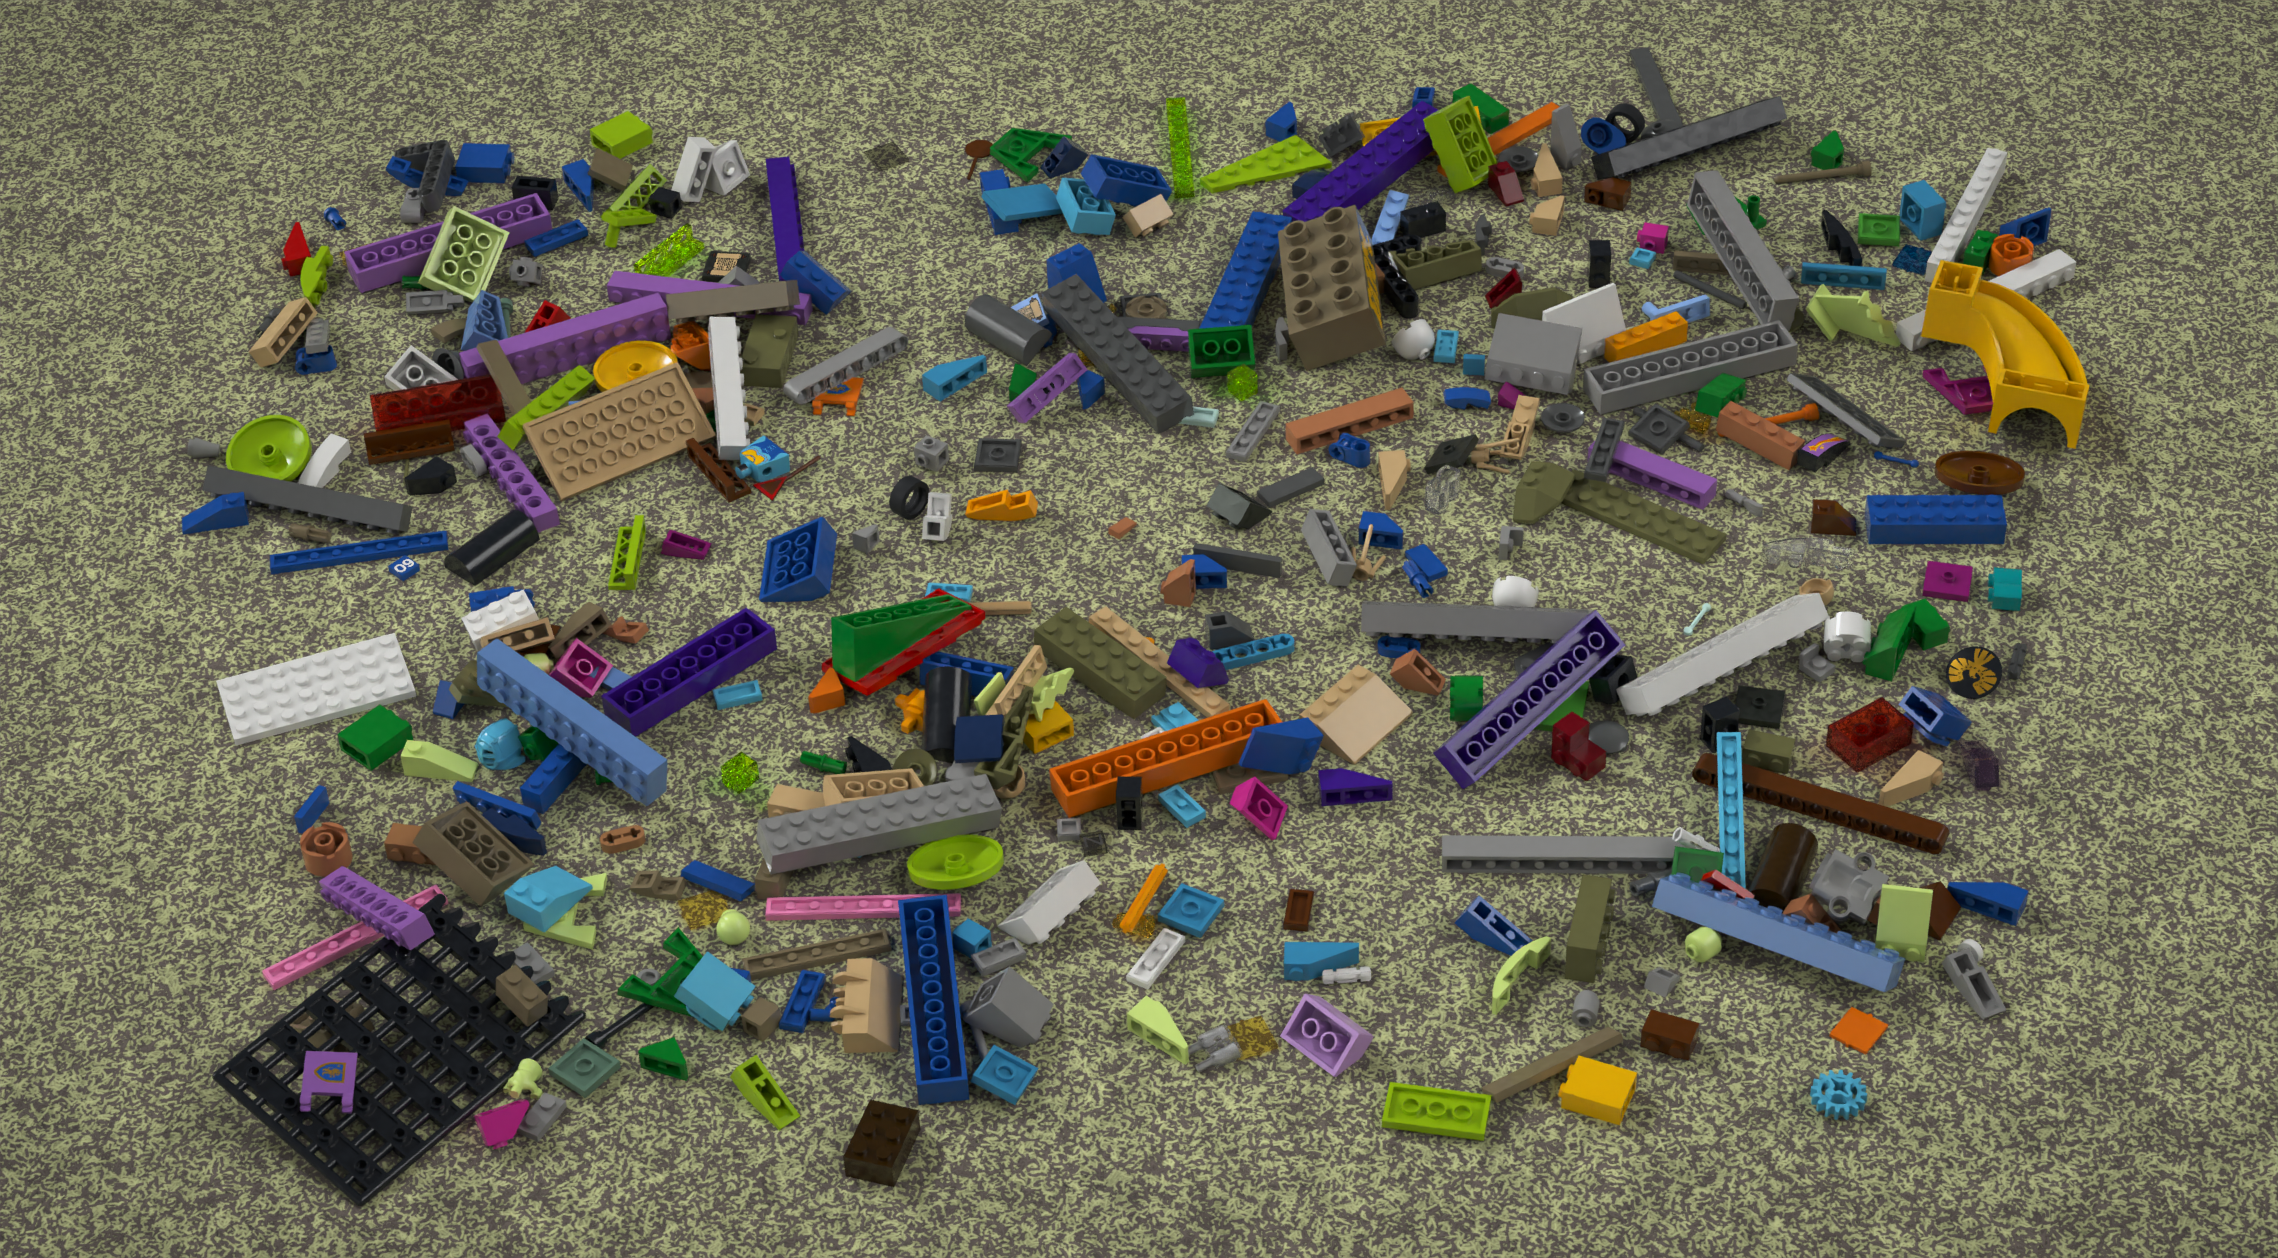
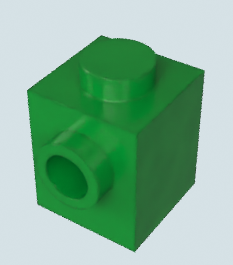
[518,726,558,761]

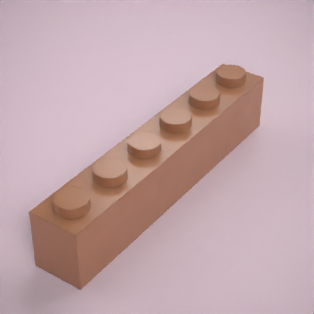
[1286,388,1414,454]

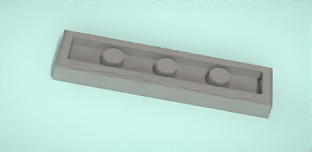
[1226,401,1280,462]

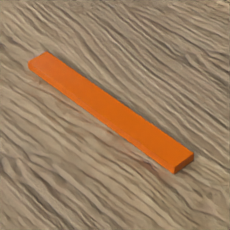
[1437,102,1560,178]

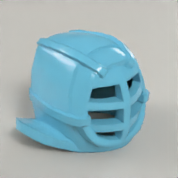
[475,718,525,770]

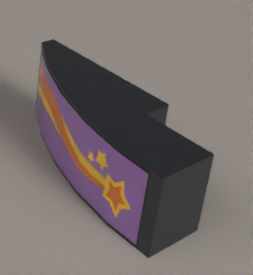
[1797,433,1850,473]

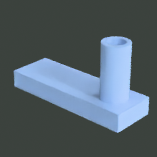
[1642,295,1710,323]

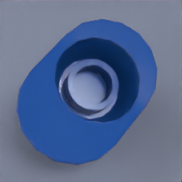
[1581,117,1626,154]

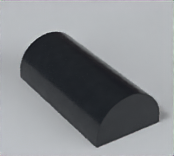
[444,509,540,586]
[921,666,972,764]

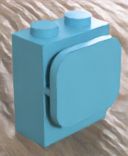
[674,951,756,1032]

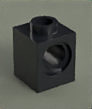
[649,187,682,219]

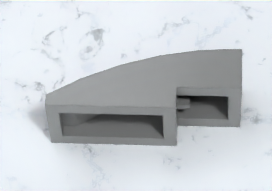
[1942,948,2006,1020]

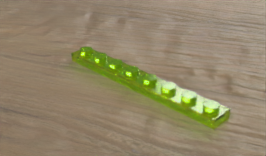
[1166,97,1195,198]

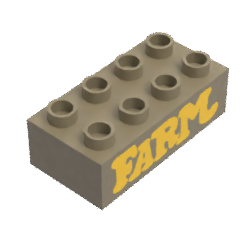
[1278,205,1386,371]

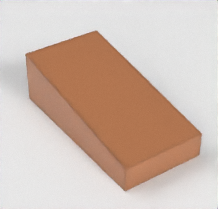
[1108,517,1137,539]

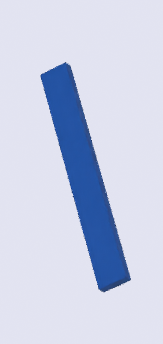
[270,530,449,575]

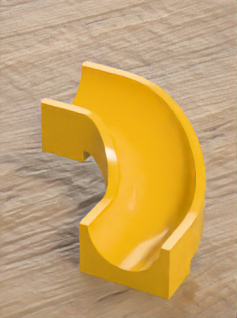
[1921,260,2090,449]

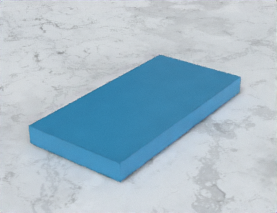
[981,184,1063,221]

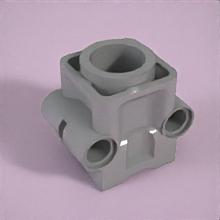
[1809,849,1889,926]

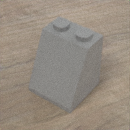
[962,967,1054,1048]

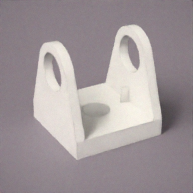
[705,140,750,195]

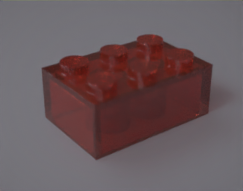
[1826,697,1914,773]

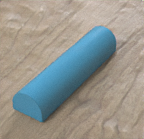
[1801,262,1887,290]

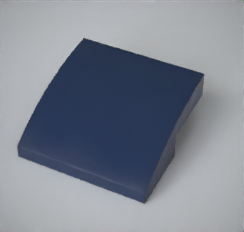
[954,714,1005,763]

